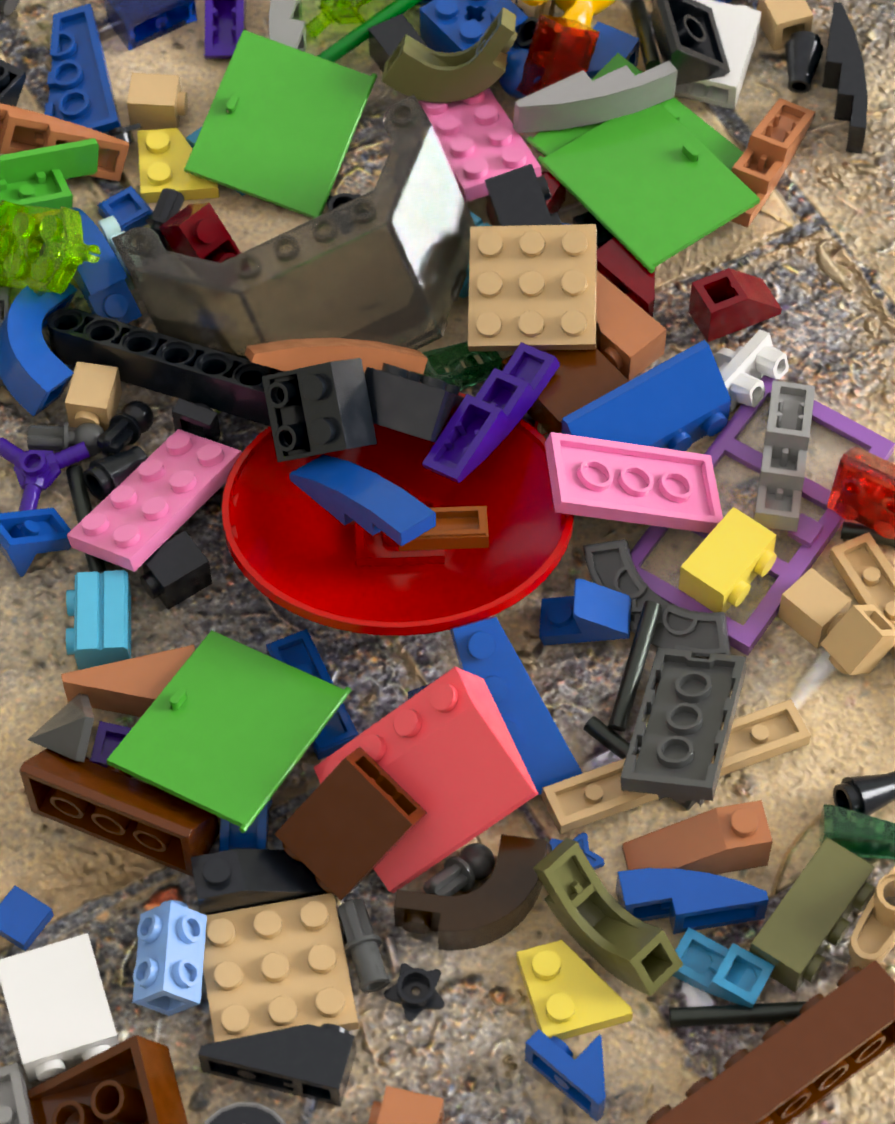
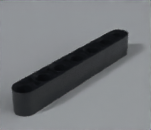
[47,307,284,426]

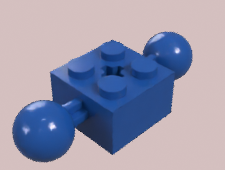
[418,0,549,99]

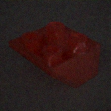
[827,446,895,539]

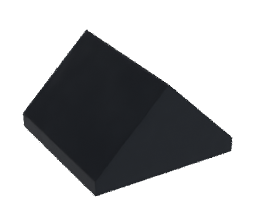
[652,0,730,85]

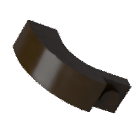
[394,834,548,950]

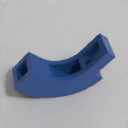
[34,207,142,324]
[0,278,78,417]

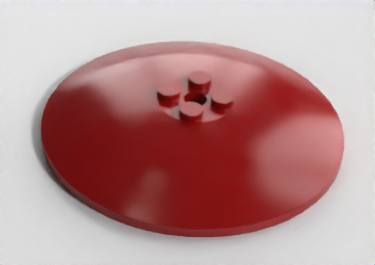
[222,393,575,636]

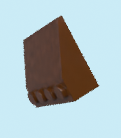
[27,1035,188,1124]

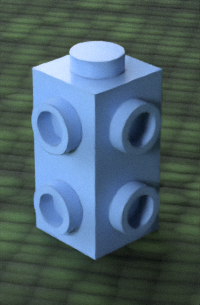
[132,900,207,1016]

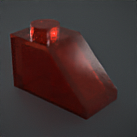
[517,14,600,96]

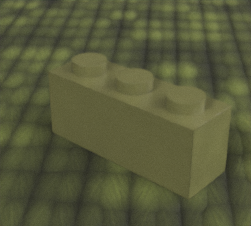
[749,838,876,992]

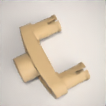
[847,866,895,971]

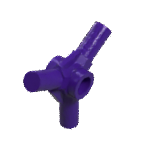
[0,437,90,511]

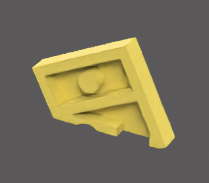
[137,128,219,203]
[516,940,633,1040]

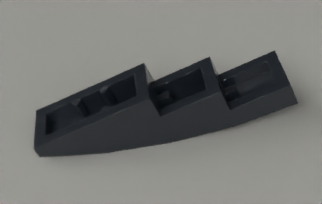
[822,2,868,154]

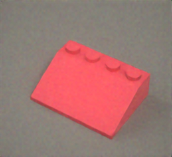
[313,667,538,893]

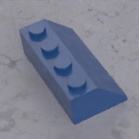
[561,340,731,451]

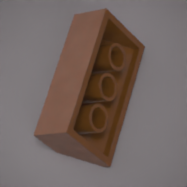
[19,749,220,877]

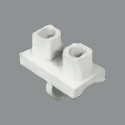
[714,329,789,412]

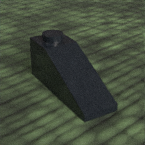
[190,848,337,915]
[198,1023,356,1106]

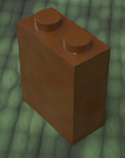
[501,348,629,434]
[274,747,427,900]

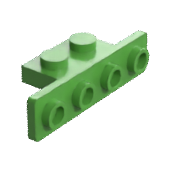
[0,138,99,221]

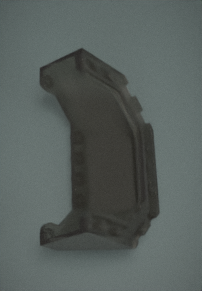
[112,95,475,360]

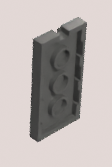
[620,648,747,807]

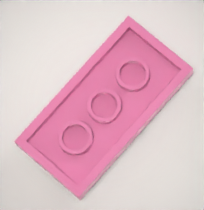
[411,88,542,202]
[67,429,242,572]
[545,432,723,533]

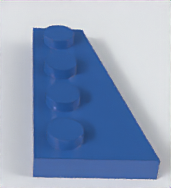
[45,3,121,133]
[450,616,583,795]

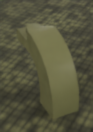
[382,7,518,103]
[533,838,684,996]

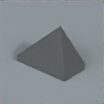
[27,693,94,762]

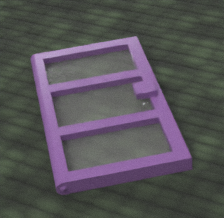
[630,375,895,656]

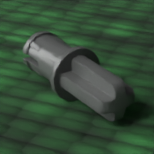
[338,899,390,993]

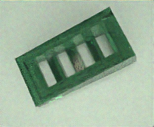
[410,341,503,391]
[819,804,895,859]

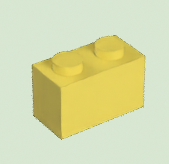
[678,507,777,613]

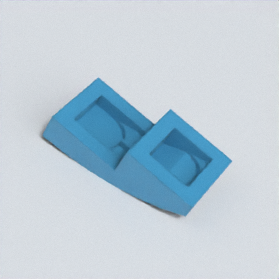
[672,927,775,1008]

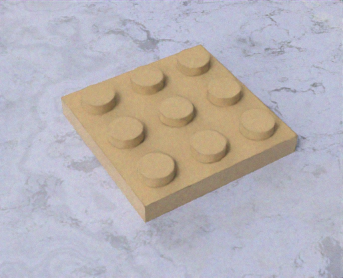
[468,224,597,352]
[203,893,359,1042]

